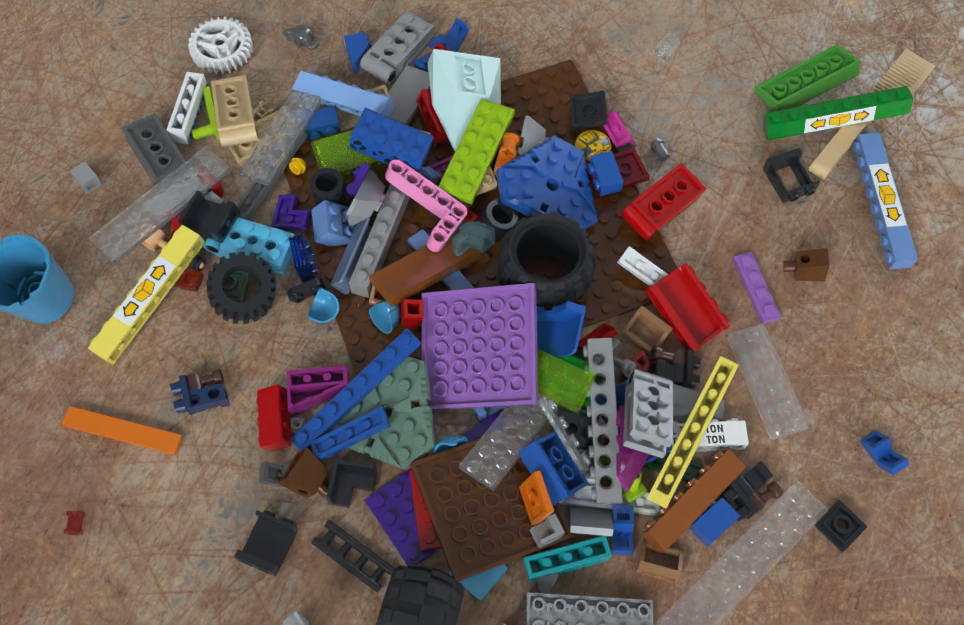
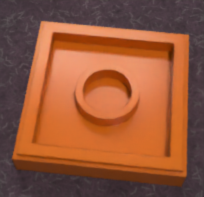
[519,471,554,526]

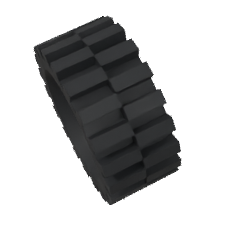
[207,252,276,324]

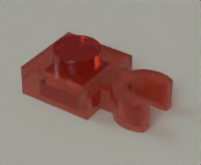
[173,270,204,292]

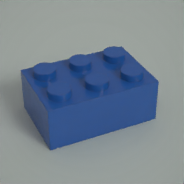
[518,430,589,506]

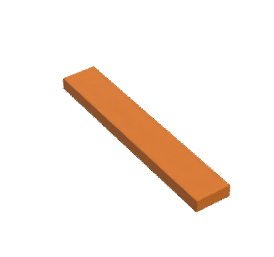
[61,406,183,456]

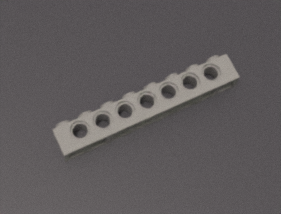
[583,338,622,505]

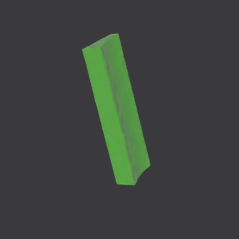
[755,44,861,112]

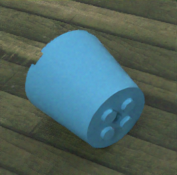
[0,234,74,324]

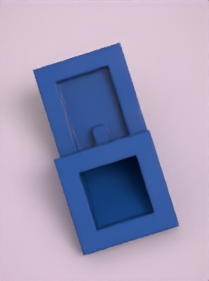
[860,430,909,475]
[611,505,634,555]

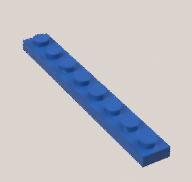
[291,328,422,451]

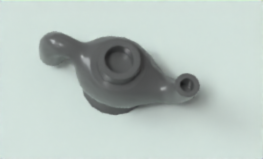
[282,25,319,50]

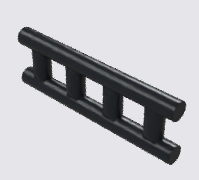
[311,520,394,593]

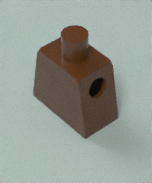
[783,248,829,281]
[278,448,329,498]

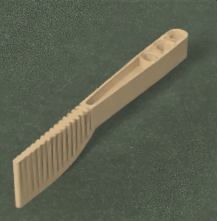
[808,49,936,180]

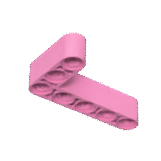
[385,160,467,252]

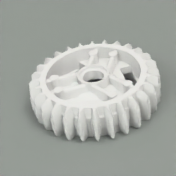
[188,17,253,75]

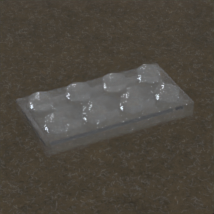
[537,396,591,474]

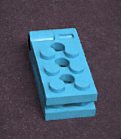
[204,217,298,276]

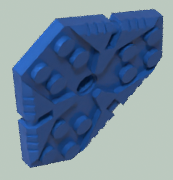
[496,135,598,230]

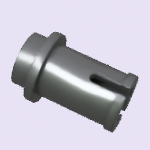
[651,138,671,162]

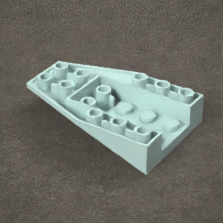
[428,49,501,151]

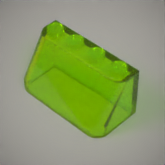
[310,129,383,175]

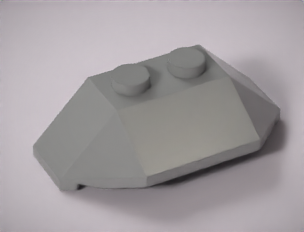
[346,169,386,226]

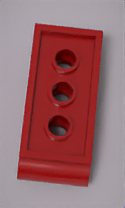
[621,163,707,241]

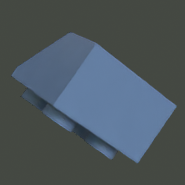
[312,200,356,246]

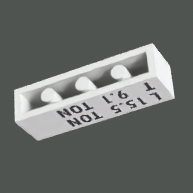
[668,418,749,453]

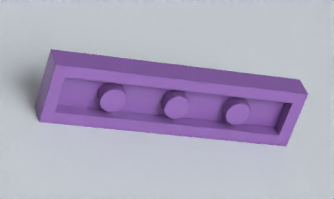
[733,252,781,325]

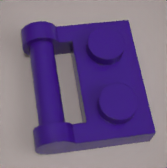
[346,163,370,198]

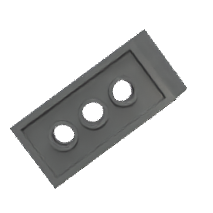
[122,113,194,195]

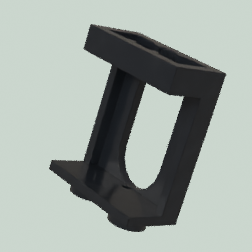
[763,148,820,203]

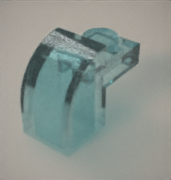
[452,222,495,256]

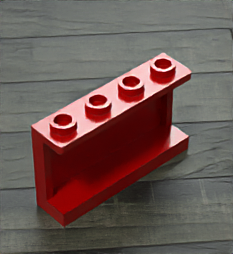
[645,263,730,353]

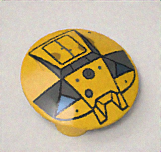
[575,130,611,163]

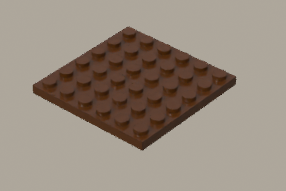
[410,423,574,582]

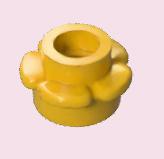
[289,158,306,175]

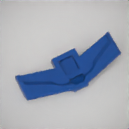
[413,18,469,72]

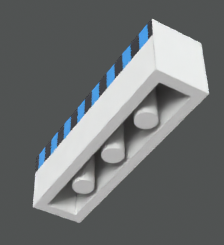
[167,72,208,145]

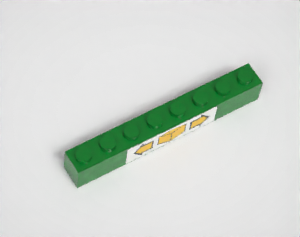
[763,86,914,141]

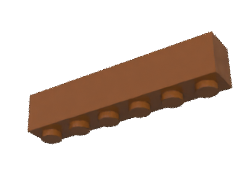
[641,449,746,553]

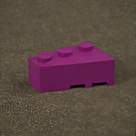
[287,365,350,416]

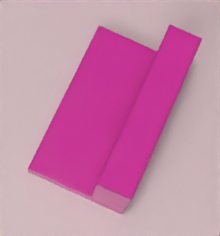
[603,111,636,150]

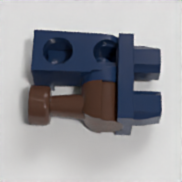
[170,368,230,415]

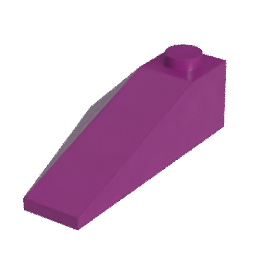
[616,405,650,491]

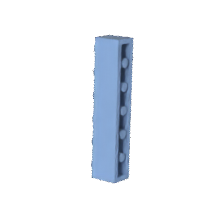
[292,71,395,118]

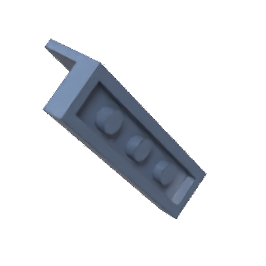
[330,218,372,295]

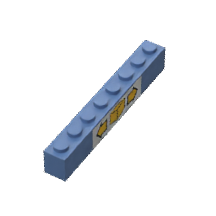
[852,132,918,270]

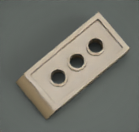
[211,75,259,147]

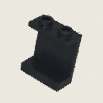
[178,190,241,243]
[234,510,298,577]

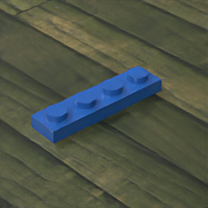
[310,407,391,461]

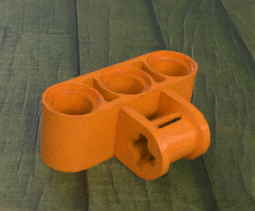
[493,132,521,177]

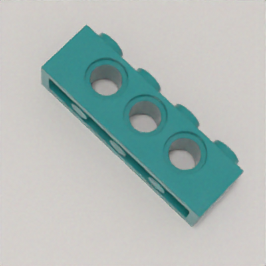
[523,536,612,583]

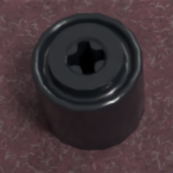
[310,168,346,205]
[476,199,518,243]

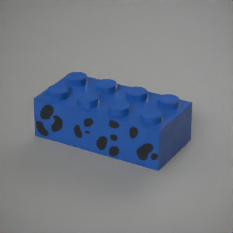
[349,107,434,173]

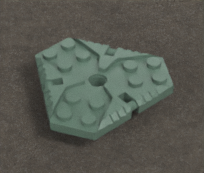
[330,356,436,471]

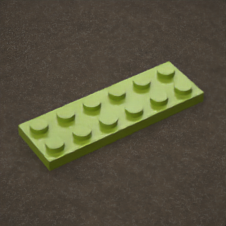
[438,98,515,204]

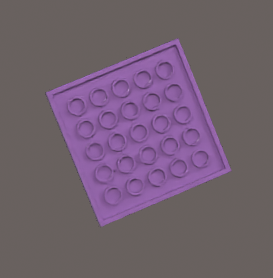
[421,283,538,410]

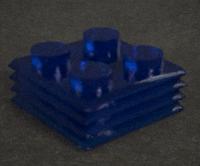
[289,234,318,283]

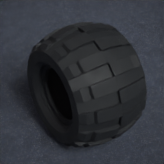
[497,211,597,311]
[376,564,464,625]

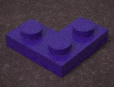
[271,194,311,230]

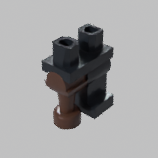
[648,345,701,388]
[720,461,783,521]

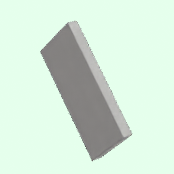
[388,65,430,125]

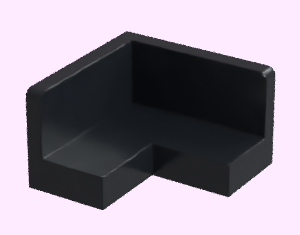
[326,459,377,508]

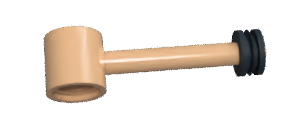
[139,225,206,272]

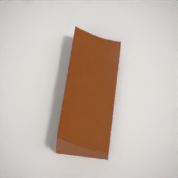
[369,228,485,307]

